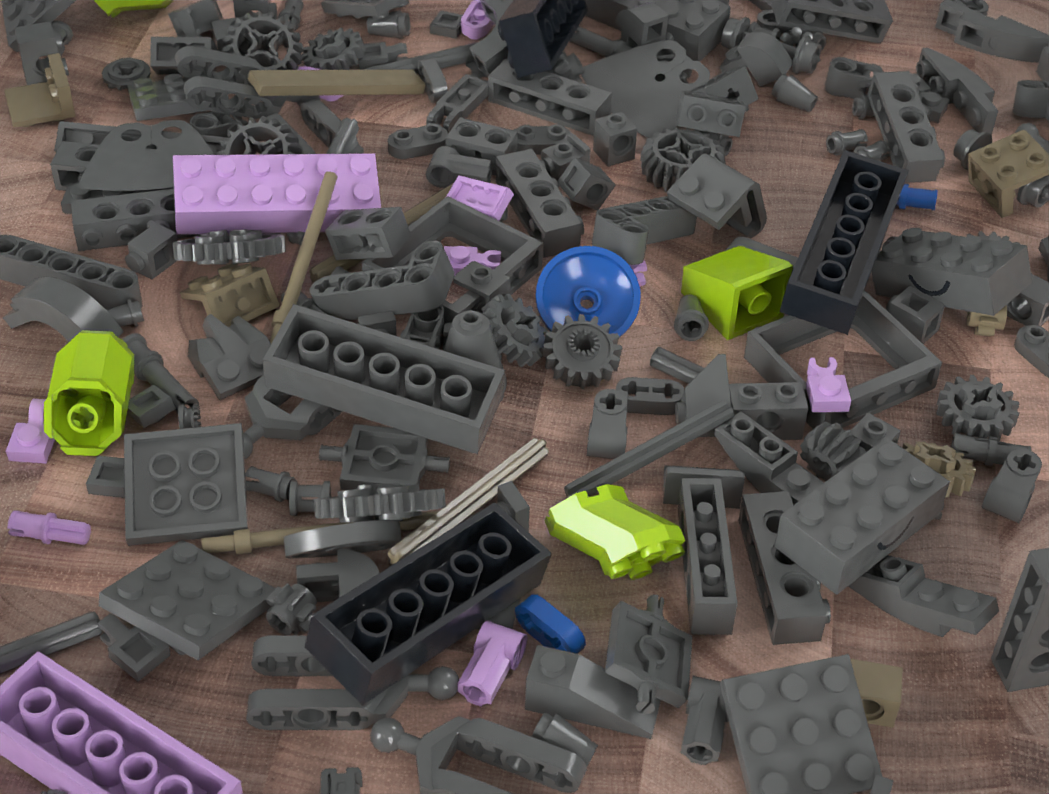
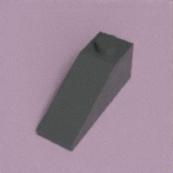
[525,645,661,739]

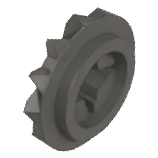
[102,58,151,91]

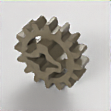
[902,441,976,497]

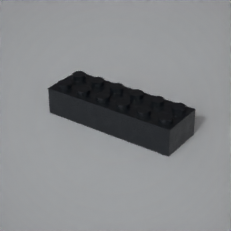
[498,0,588,78]
[780,150,909,335]
[305,502,552,705]

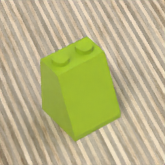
[681,246,793,341]

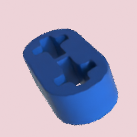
[515,594,586,654]

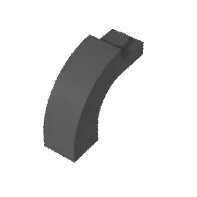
[470,0,514,78]
[3,277,124,342]

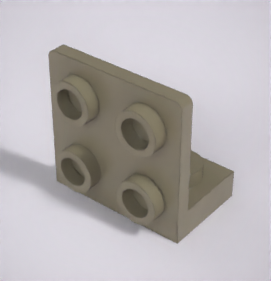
[4,53,76,127]
[968,130,1049,218]
[180,263,280,327]

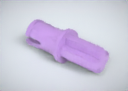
[8,510,91,545]

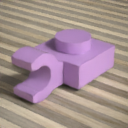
[6,398,55,464]

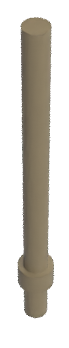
[270,171,338,344]
[201,511,438,554]

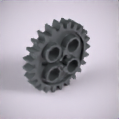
[172,229,286,265]
[314,482,446,523]

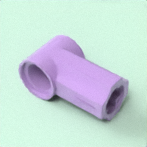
[458,621,527,707]

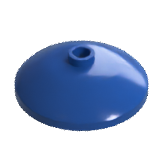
[536,246,641,338]

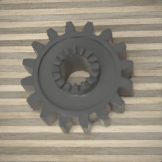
[542,314,622,389]

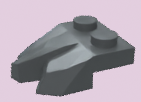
[188,314,271,400]

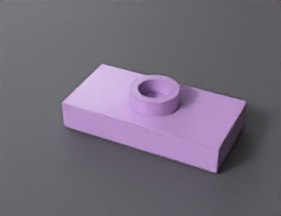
[446,175,514,221]

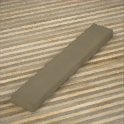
[248,70,426,96]

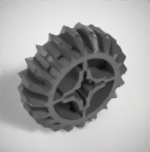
[222,10,303,75]
[216,115,304,155]
[640,127,726,193]

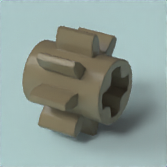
[966,305,1007,337]

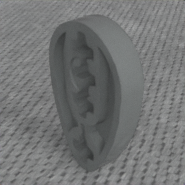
[284,520,402,559]

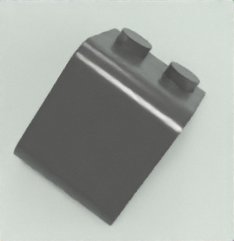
[667,153,767,238]

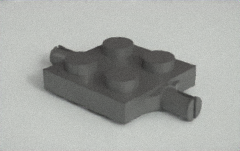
[319,424,450,490]
[605,595,693,714]

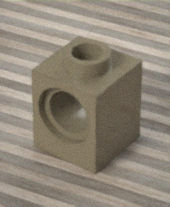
[850,658,903,728]

